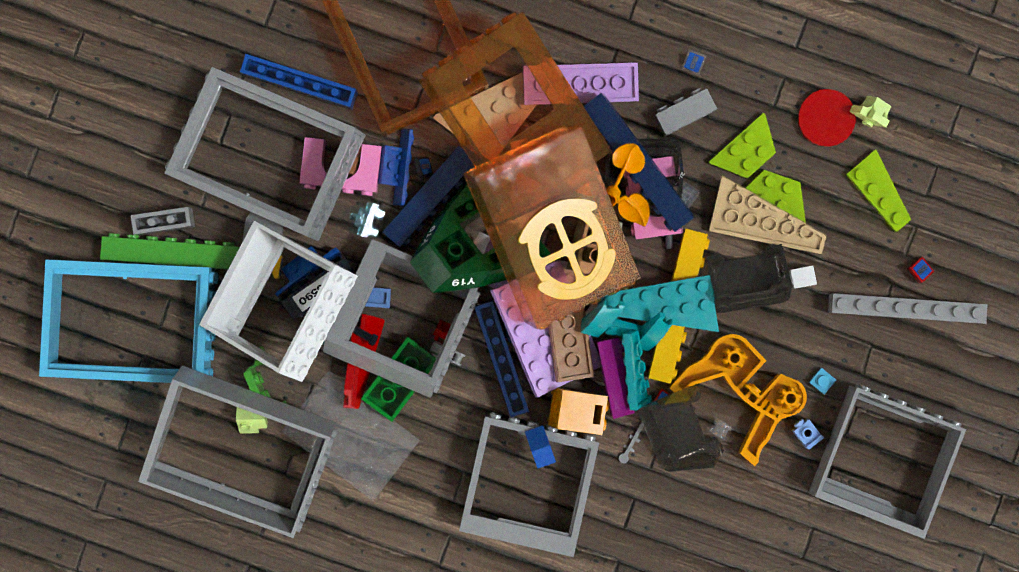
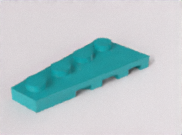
[622,330,652,410]

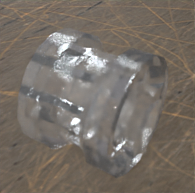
[708,418,732,441]

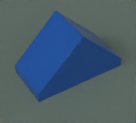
[525,425,556,468]

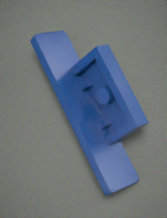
[378,129,414,206]
[275,246,340,297]

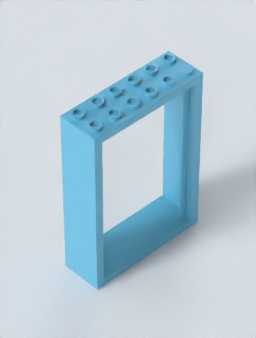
[39,260,218,383]

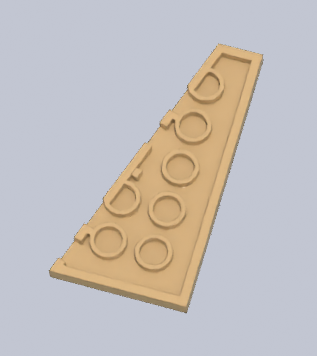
[709,175,826,254]

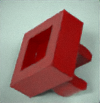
[433,320,451,341]

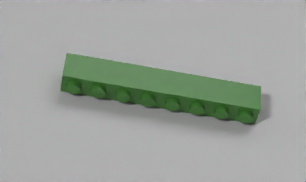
[100,233,240,269]

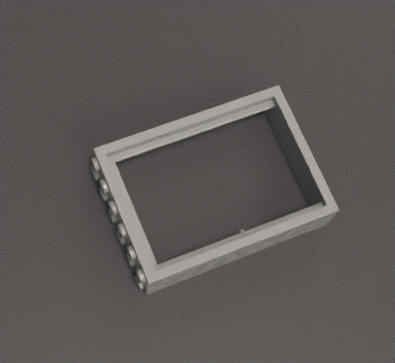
[165,67,366,241]
[138,366,338,538]

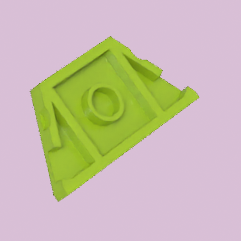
[708,113,776,179]
[746,170,806,222]

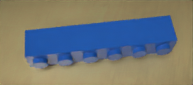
[240,54,358,110]

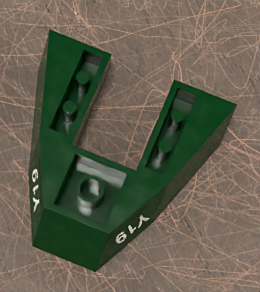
[410,165,551,293]

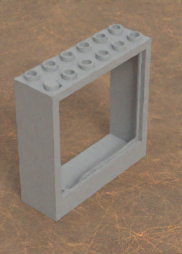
[323,239,480,398]
[808,384,966,539]
[459,412,599,557]

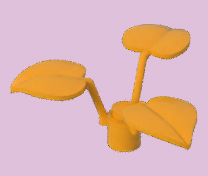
[566,143,650,227]

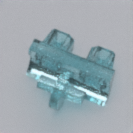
[351,202,385,238]

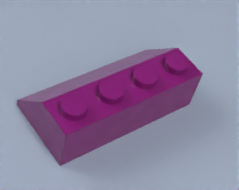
[596,337,635,419]

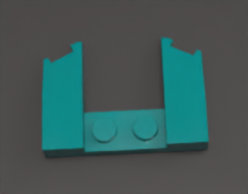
[581,300,673,351]

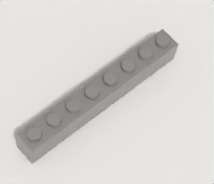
[828,293,988,324]

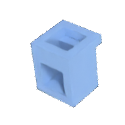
[792,418,824,450]

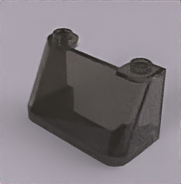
[706,244,792,313]

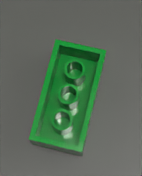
[361,337,437,422]

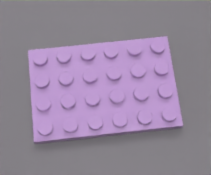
[491,260,601,397]

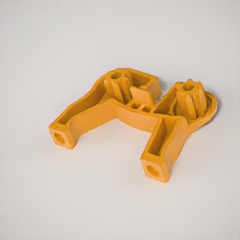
[668,334,807,466]

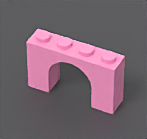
[299,137,382,196]
[624,156,684,239]

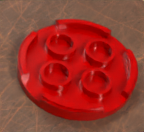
[798,89,856,147]

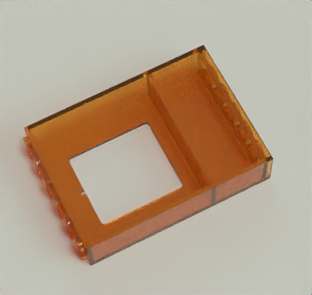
[419,12,612,217]

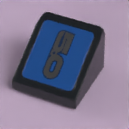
[414,157,433,179]

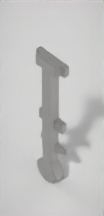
[619,412,653,463]

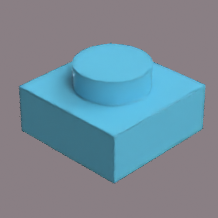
[809,367,836,395]

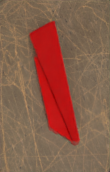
[343,314,385,409]

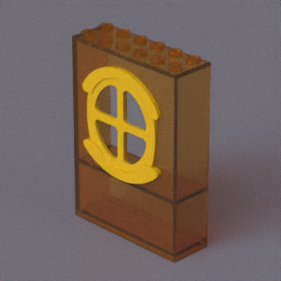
[463,124,641,330]

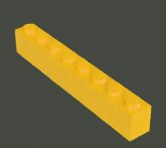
[647,229,710,384]

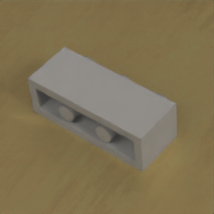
[654,88,717,137]
[131,207,195,236]

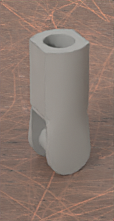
[429,340,466,366]

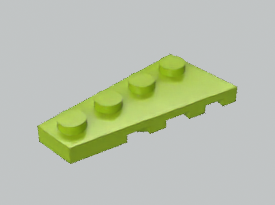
[846,149,911,232]

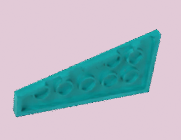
[596,275,719,332]

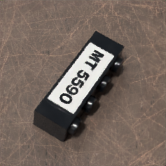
[278,252,356,320]

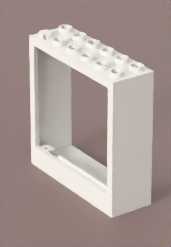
[199,221,358,382]

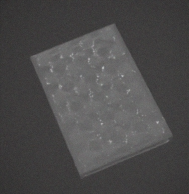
[282,371,420,501]

